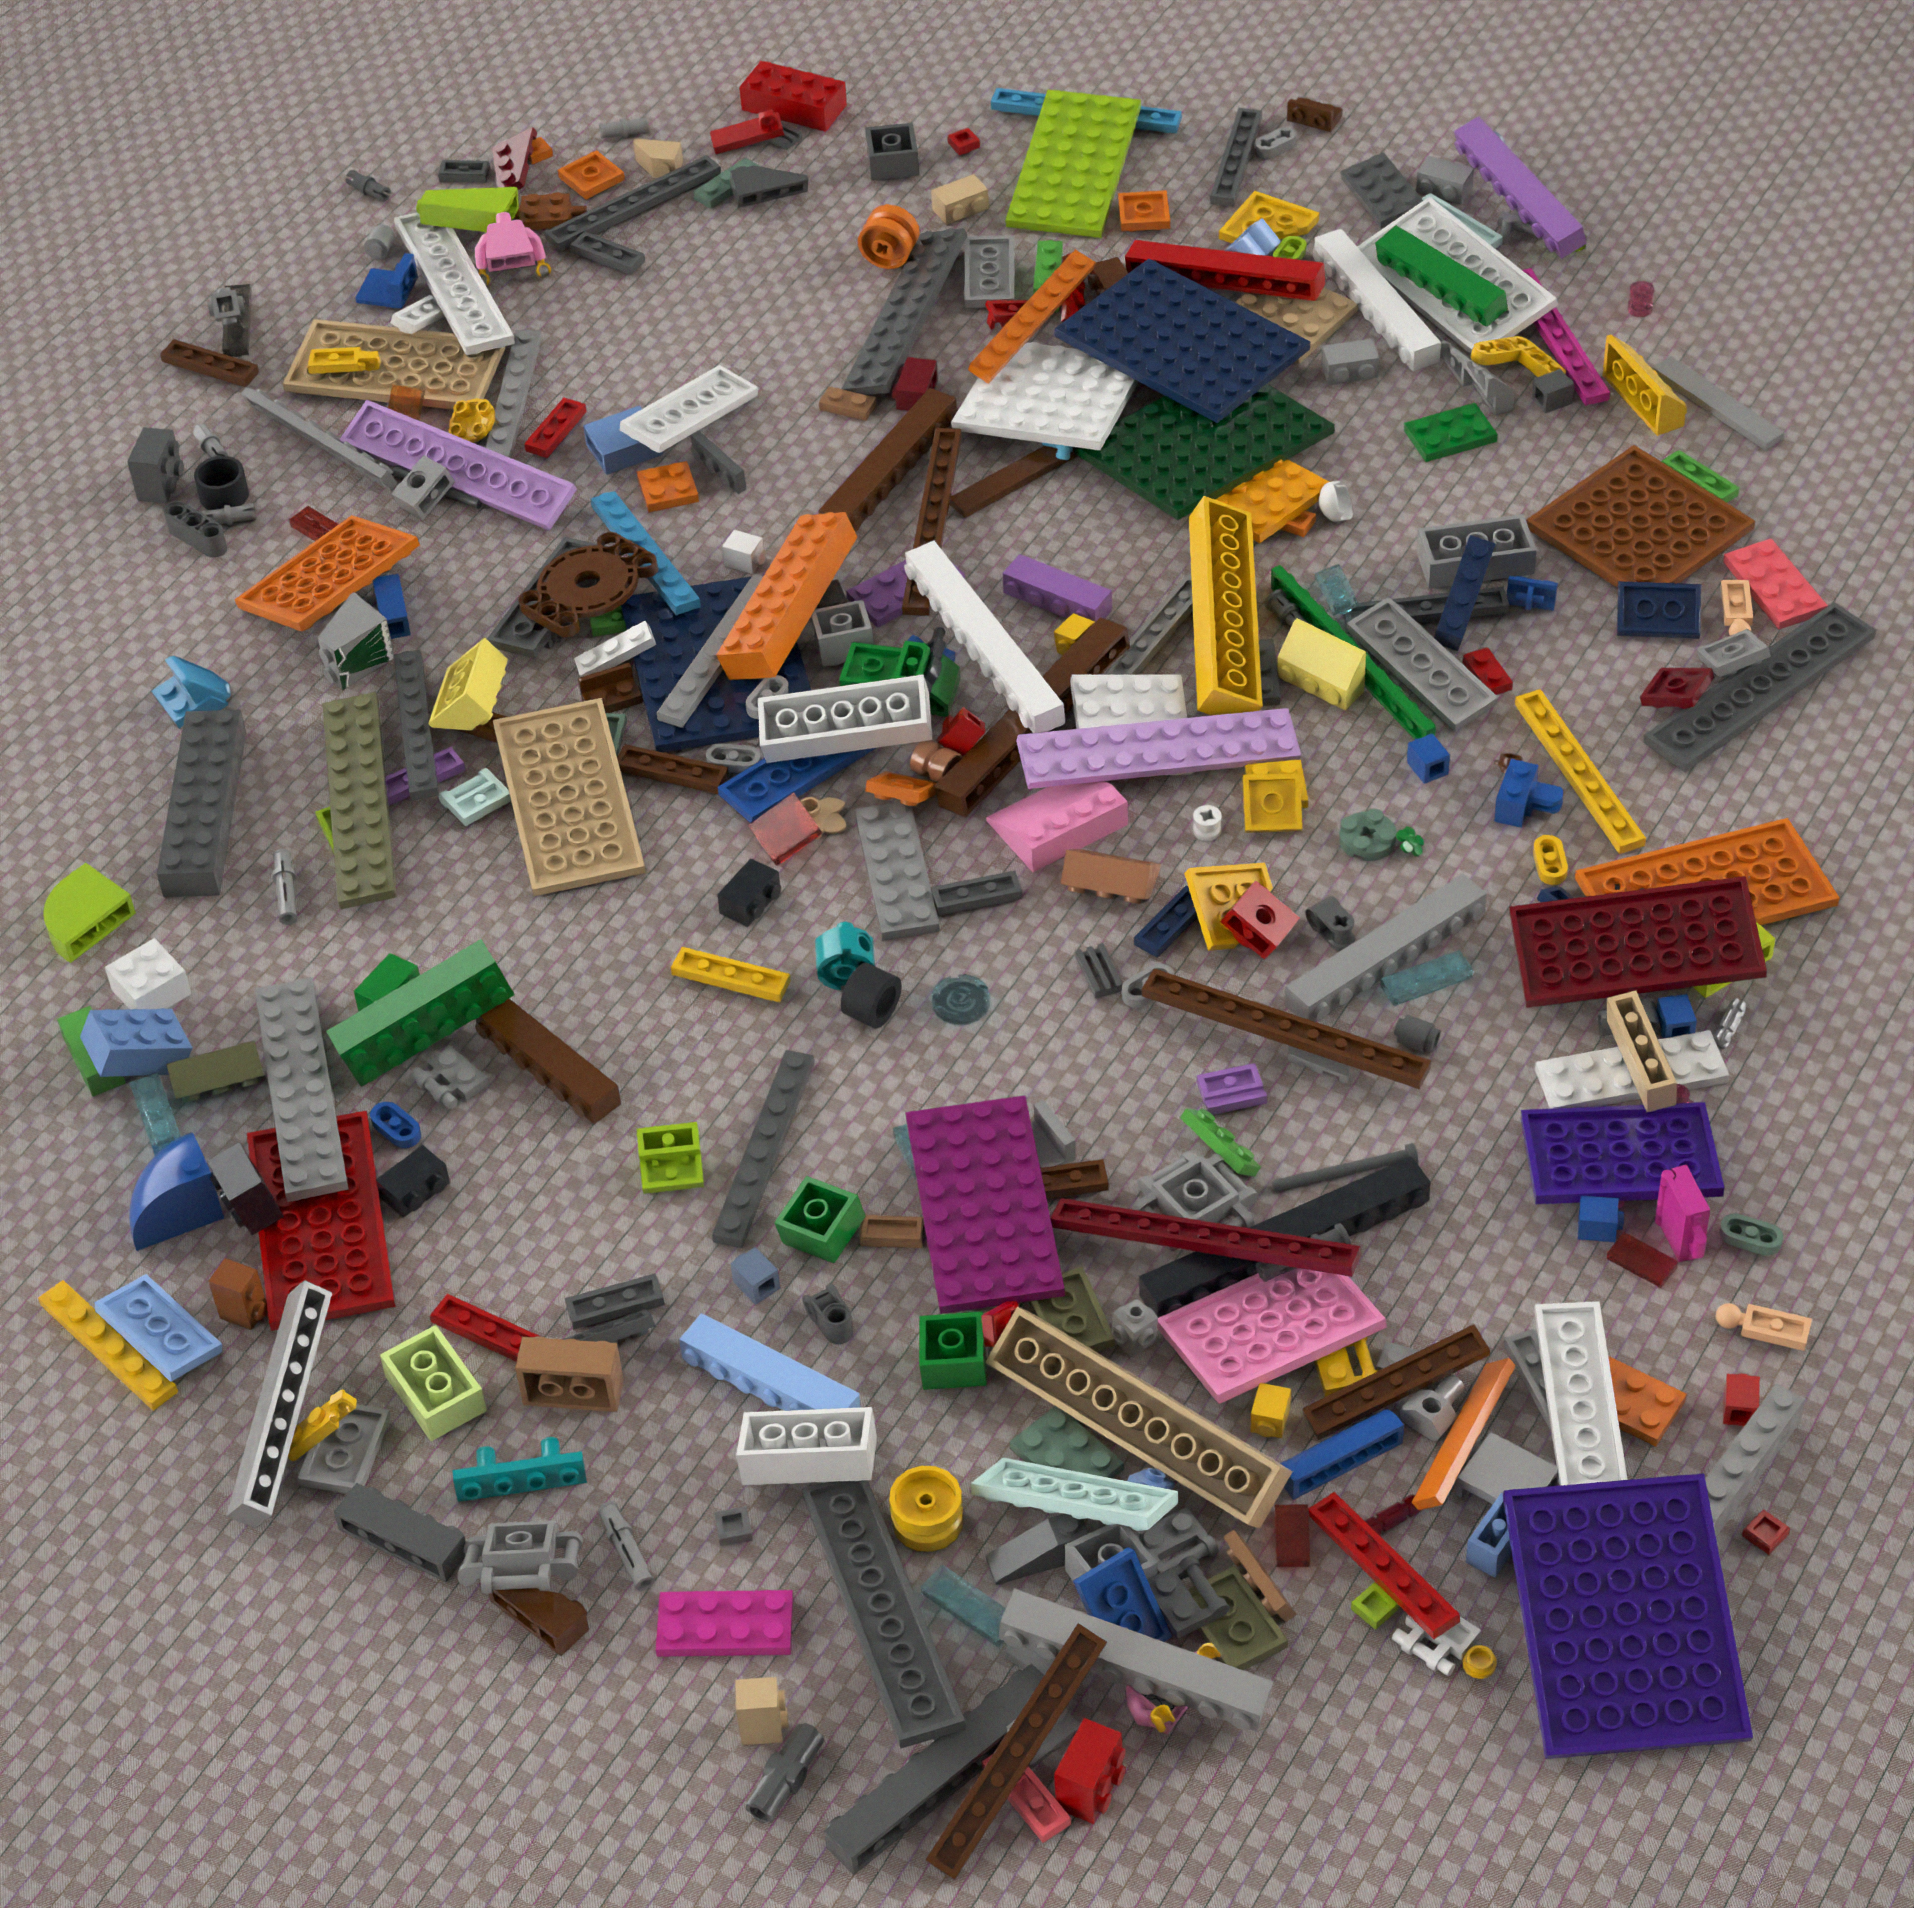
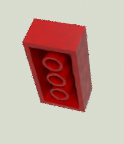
[739,61,847,132]

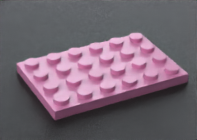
[1157,1268,1387,1404]

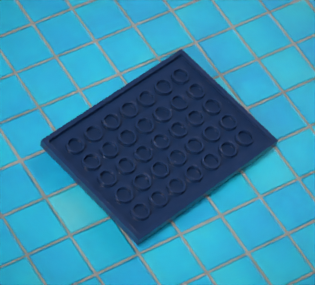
[1054,259,1311,423]
[621,574,811,752]

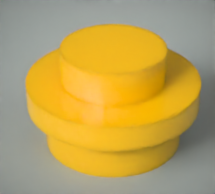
[1462,1645,1497,1679]

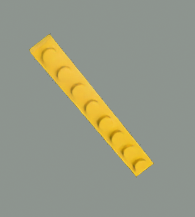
[1515,689,1646,854]

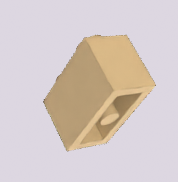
[931,174,989,225]
[735,1677,789,1745]

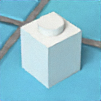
[722,530,766,574]

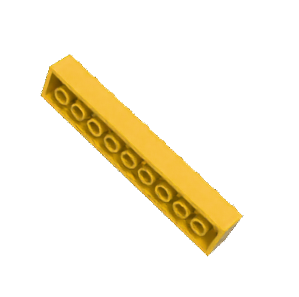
[1189,496,1263,716]

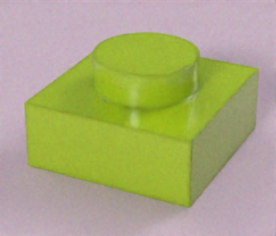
[1351,1582,1399,1630]

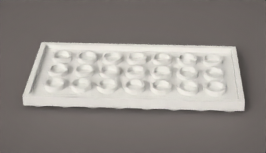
[1357,196,1558,354]

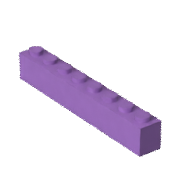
[1454,116,1587,259]

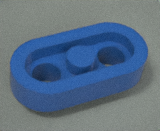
[370,1102,421,1148]

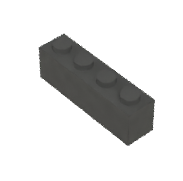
[334,1483,466,1582]

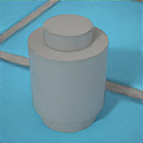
[364,224,394,259]

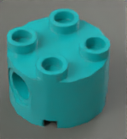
[815,921,875,990]

